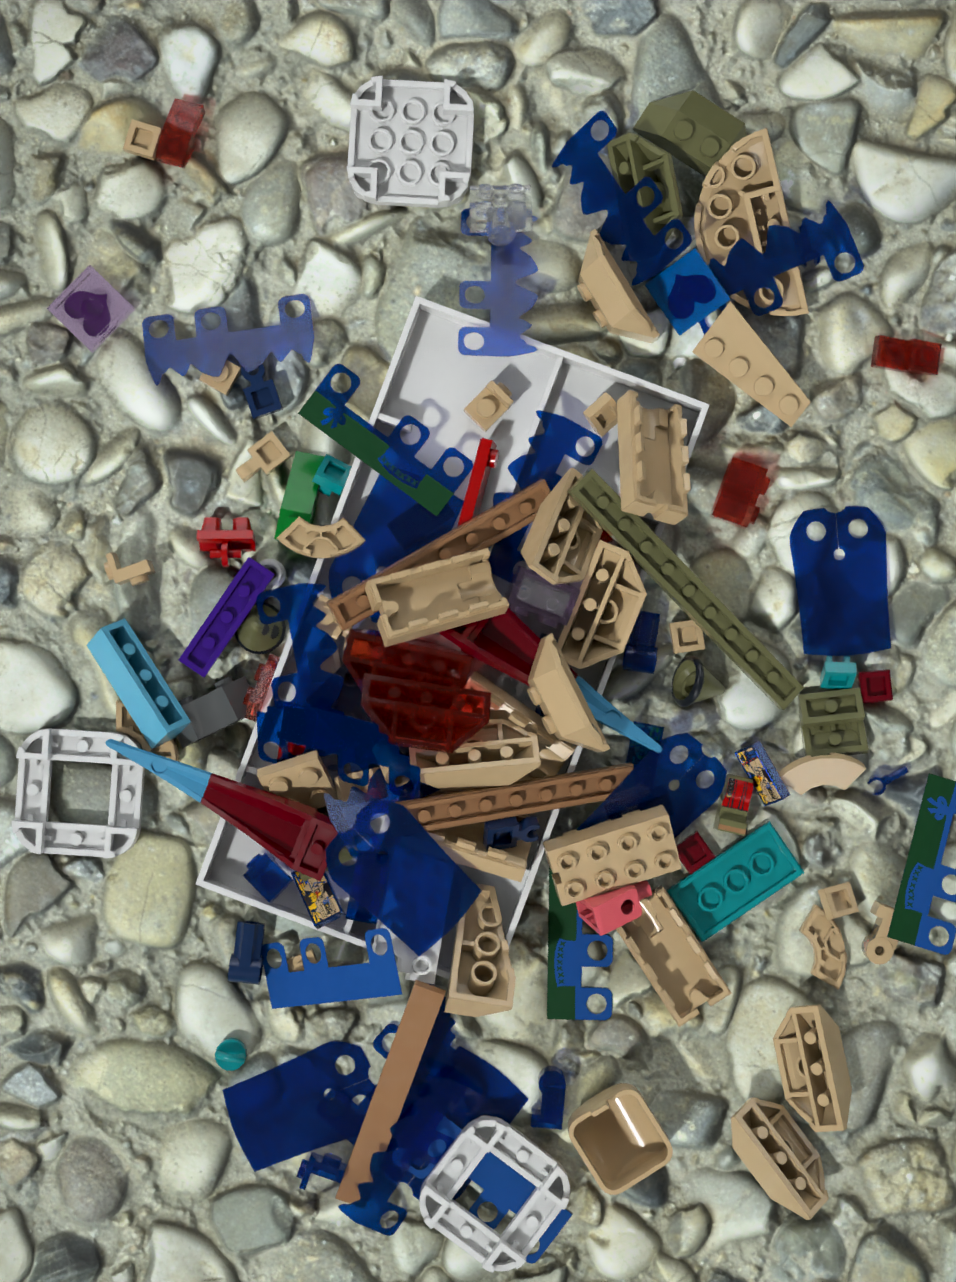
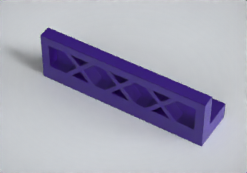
[178,557,275,678]

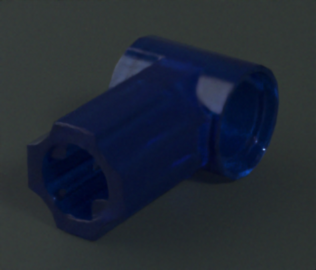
[622,611,660,674]

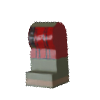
[713,774,753,836]

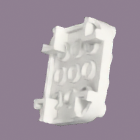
[347,75,474,208]

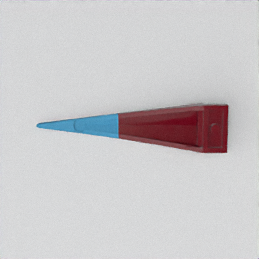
[437,607,662,753]
[105,739,345,881]

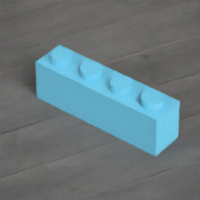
[86,618,191,749]

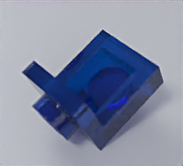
[296,1152,347,1190]

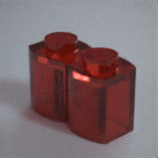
[710,457,771,529]

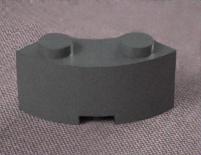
[177,676,261,748]

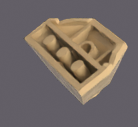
[577,229,660,343]
[521,467,603,585]
[557,540,647,669]
[527,633,610,752]
[409,718,541,792]
[773,1004,852,1132]
[731,1097,829,1220]

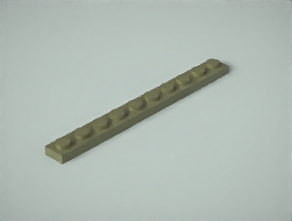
[567,468,804,710]

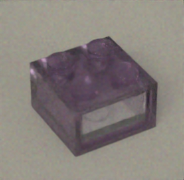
[504,565,581,628]

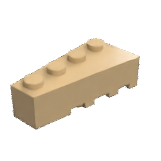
[692,301,811,427]

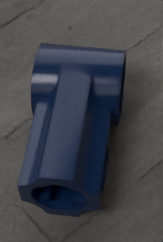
[228,920,265,985]

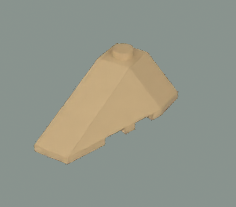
[444,882,516,1017]

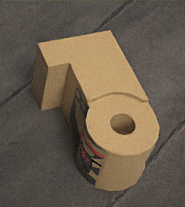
[861,900,899,965]

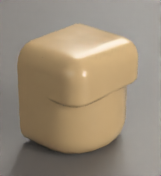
[568,1083,673,1195]

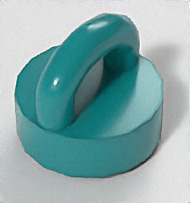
[215,1038,247,1071]

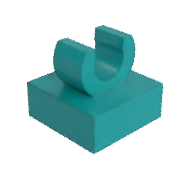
[312,454,352,497]
[820,653,857,689]

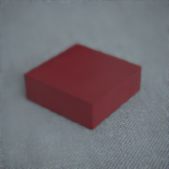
[857,669,893,703]
[676,831,715,875]

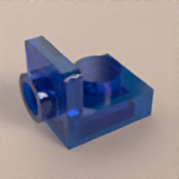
[243,853,293,903]

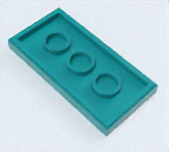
[667,821,805,942]

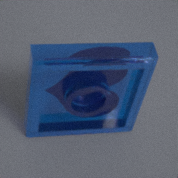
[645,248,731,336]

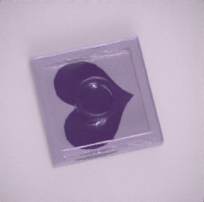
[47,265,135,353]

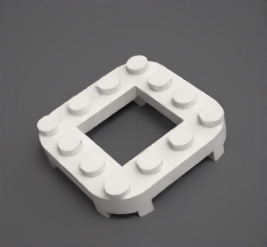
[12,729,145,858]
[419,1115,570,1273]

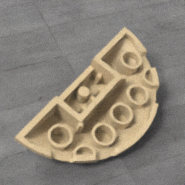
[694,128,809,316]

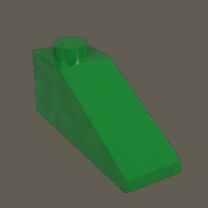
[274,451,324,542]

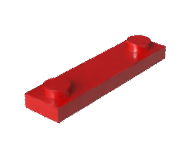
[457,438,499,527]

